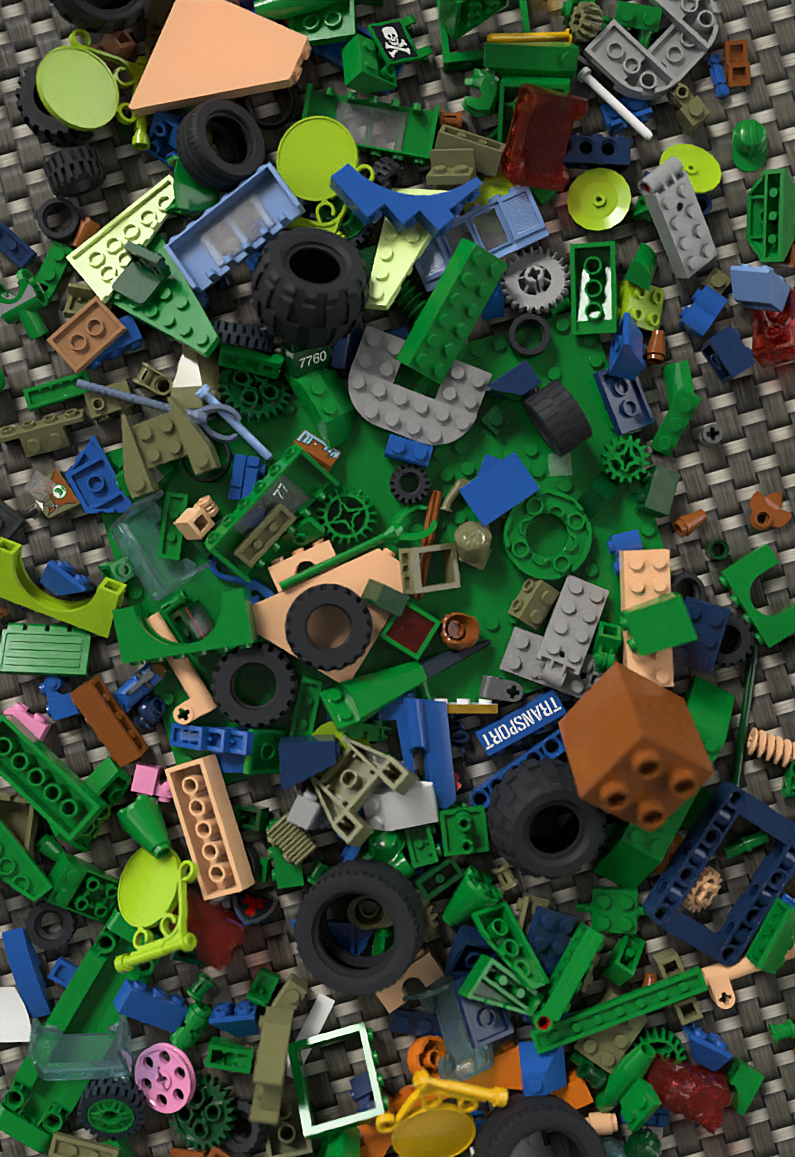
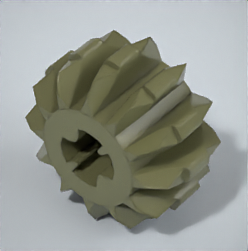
[568,2,604,43]

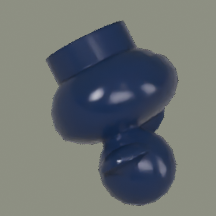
[136,696,166,729]

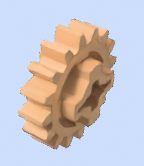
[681,866,722,913]

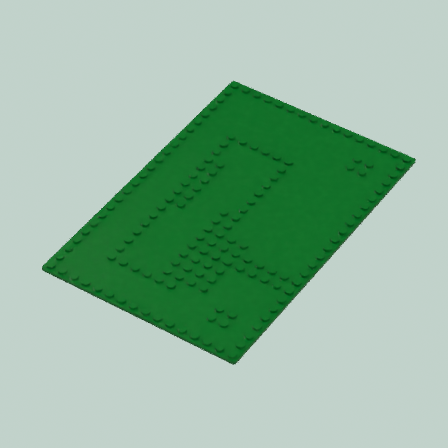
[101,311,678,785]

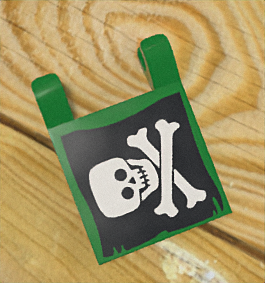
[367,14,433,66]

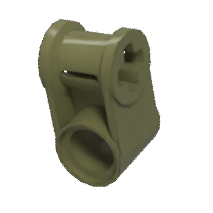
[132,362,172,399]

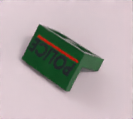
[169,599,215,655]

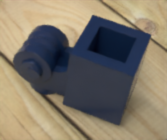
[350,1071,388,1124]

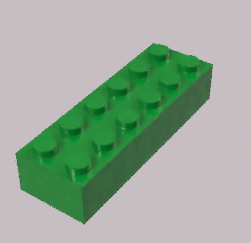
[396,238,508,385]
[0,714,108,842]

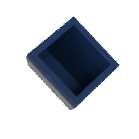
[279,734,340,790]

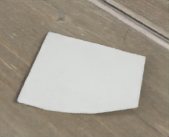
[0,987,32,1042]

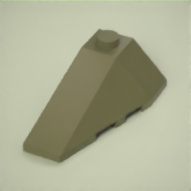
[170,345,223,410]

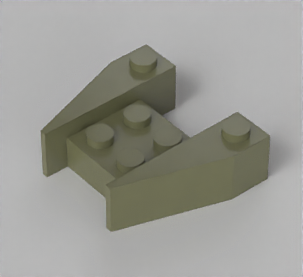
[121,397,222,499]
[310,736,419,848]
[249,1006,294,1125]

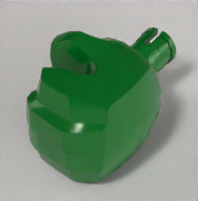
[462,67,501,118]

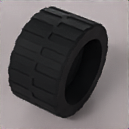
[523,380,592,457]

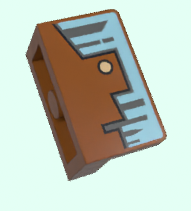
[292,430,341,473]

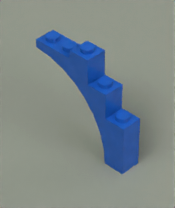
[330,163,482,239]

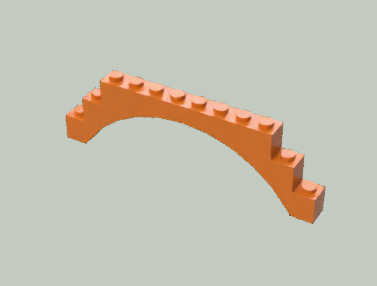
[356,1039,594,1157]

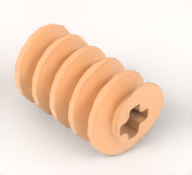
[747,727,795,768]

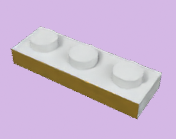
[434,698,498,714]

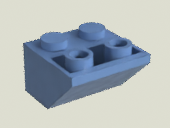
[730,264,791,312]

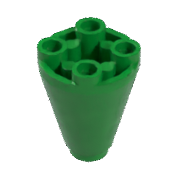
[117,794,172,859]
[442,865,503,927]

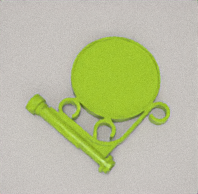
[36,28,150,151]
[254,116,375,239]
[115,847,199,974]

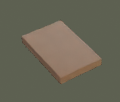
[47,295,127,374]

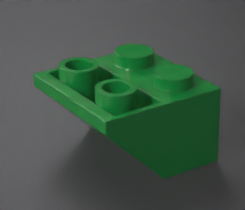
[341,34,397,94]

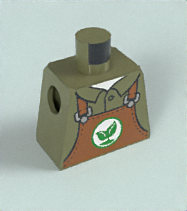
[27,468,82,520]

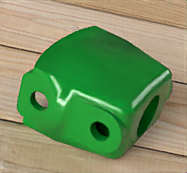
[165,155,219,218]

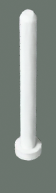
[576,67,653,140]

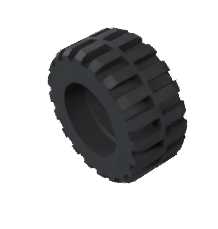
[15,55,100,147]
[285,583,373,672]
[211,642,299,729]

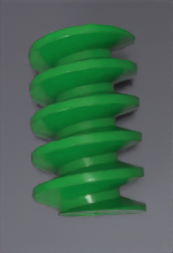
[394,279,428,327]

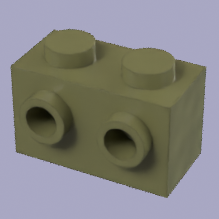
[83,380,138,423]

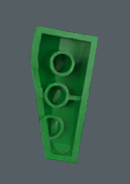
[483,42,579,82]
[471,900,550,991]

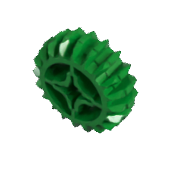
[317,486,377,547]
[627,1026,687,1089]

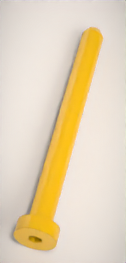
[487,28,576,44]

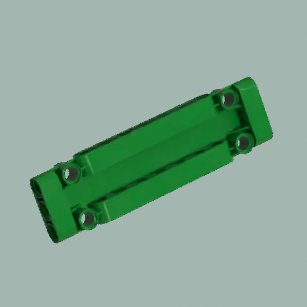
[0,906,165,1154]

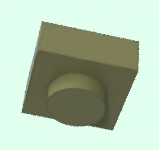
[700,267,731,295]

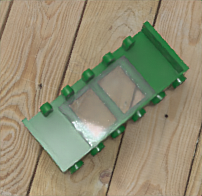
[302,83,440,167]
[204,443,340,583]

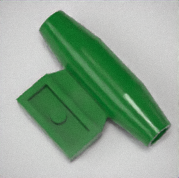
[254,0,341,20]
[594,1042,661,1132]

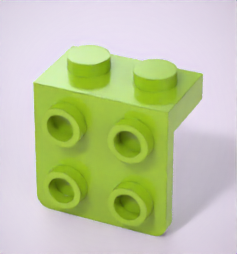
[617,280,664,332]

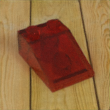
[752,287,795,368]

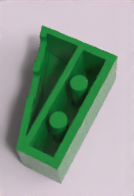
[457,954,544,1016]

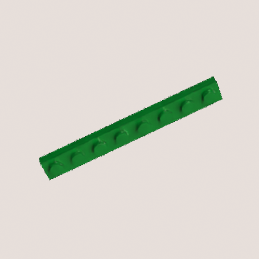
[529,966,709,1055]

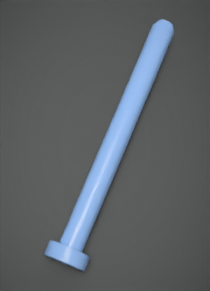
[195,384,273,461]

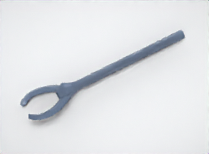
[76,379,241,443]

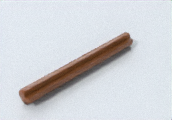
[411,490,443,600]

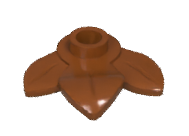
[749,491,792,530]

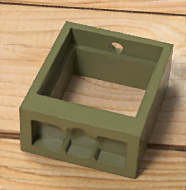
[398,543,461,594]

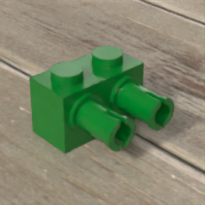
[613,1,663,50]

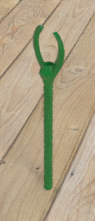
[279,503,438,591]

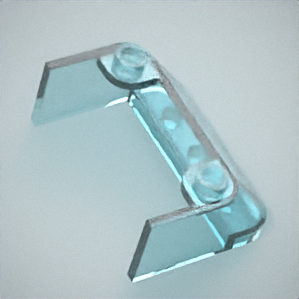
[110,490,210,601]
[402,981,494,1082]
[27,1015,132,1081]

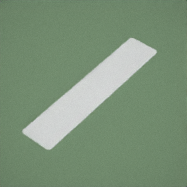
[286,993,335,1078]

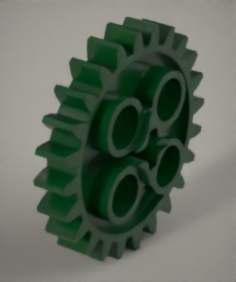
[217,367,290,424]
[168,1073,237,1151]

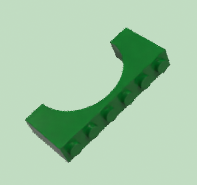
[112,586,258,666]

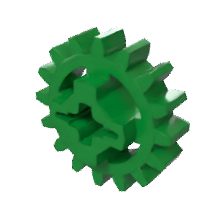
[600,435,650,484]

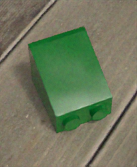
[619,592,697,657]

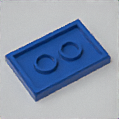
[458,452,540,527]

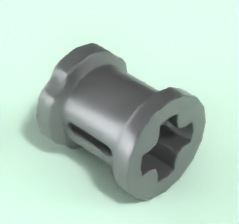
[698,424,723,446]

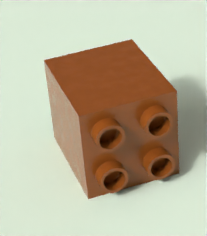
[558,662,715,833]

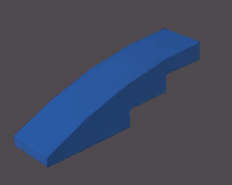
[170,723,254,755]
[2,927,53,1019]

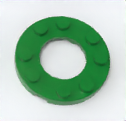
[503,490,592,580]

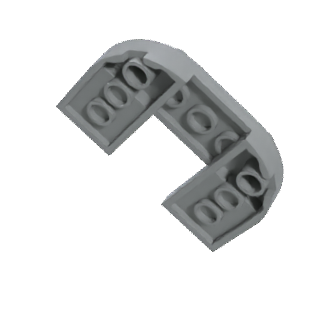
[582,0,719,100]
[348,325,492,445]

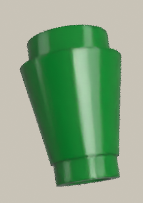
[34,832,65,862]

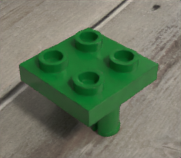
[439,805,489,856]

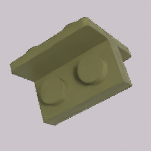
[426,148,476,191]

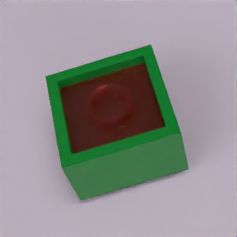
[379,601,441,660]

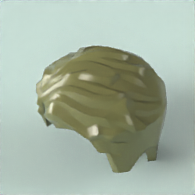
[454,521,492,563]

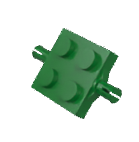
[576,886,647,934]

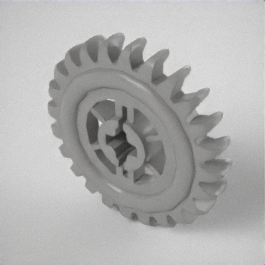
[500,246,571,314]

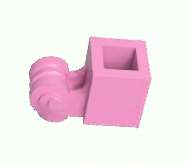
[3,702,52,742]
[131,762,173,802]

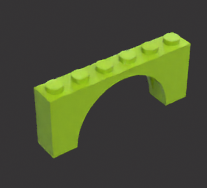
[0,537,127,638]

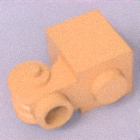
[174,495,219,540]

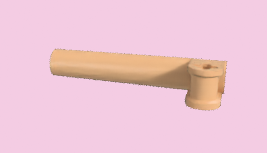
[147,612,218,724]
[701,944,795,1009]

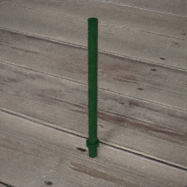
[731,644,760,787]

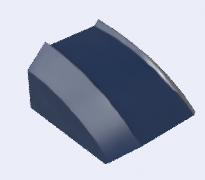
[444,924,499,978]

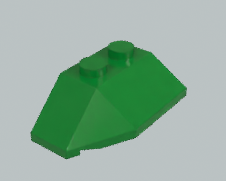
[746,168,795,262]
[284,368,357,450]

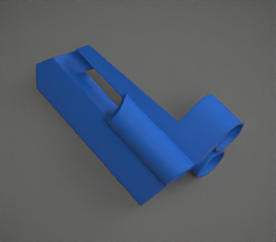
[376,691,456,809]

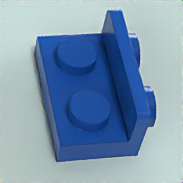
[599,97,653,133]

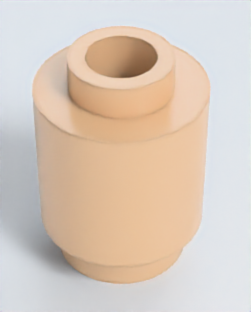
[585,1111,618,1136]

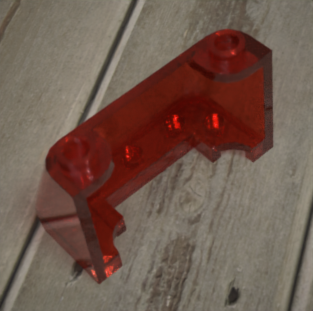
[501,83,588,192]

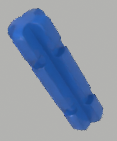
[706,54,729,98]

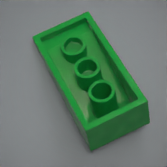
[570,241,619,335]

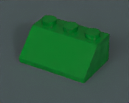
[745,897,795,975]

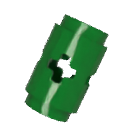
[170,1001,213,1051]

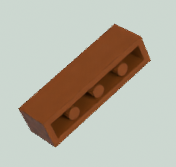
[69,675,149,768]

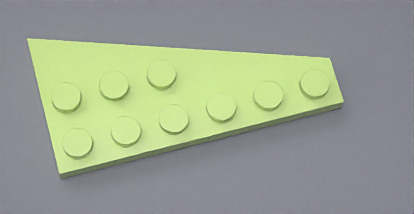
[66,175,175,304]
[365,188,447,310]

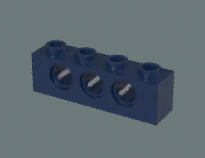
[539,133,631,172]

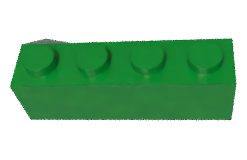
[47,756,132,853]

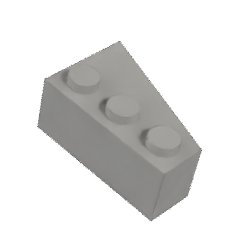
[286,785,332,830]

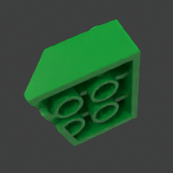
[498,75,571,146]

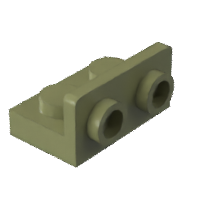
[516,892,550,937]

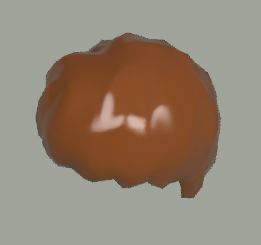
[439,612,480,651]

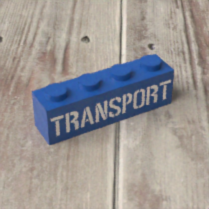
[474,688,566,757]

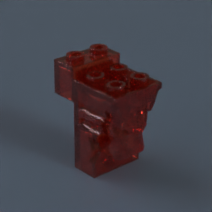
[156,884,246,971]
[643,1052,731,1135]

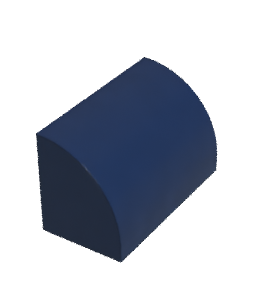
[331,326,364,373]

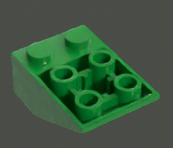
[43,851,119,923]

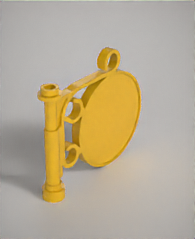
[376,1070,508,1157]

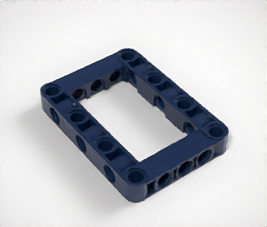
[643,781,795,966]

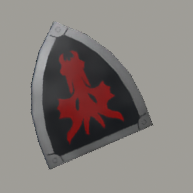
[232,889,279,926]

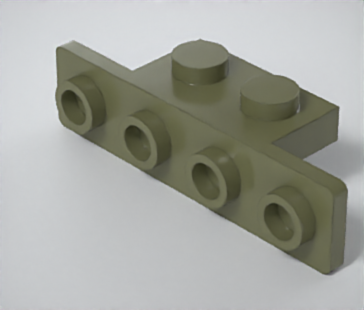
[0,408,85,457]

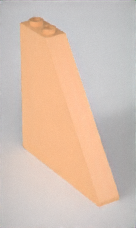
[128,0,311,116]
[252,547,403,684]

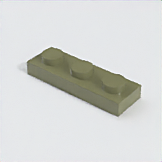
[233,502,297,568]
[48,1131,121,1157]

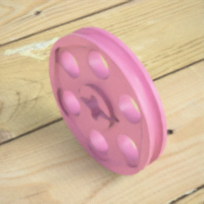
[135,1043,196,1113]

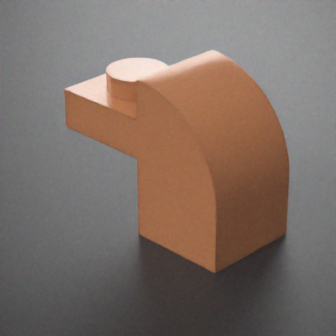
[88,30,136,71]

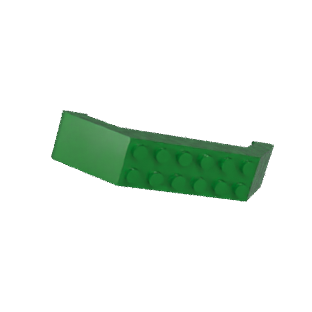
[592,675,735,888]

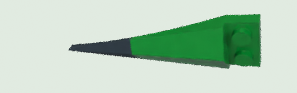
[320,640,492,733]

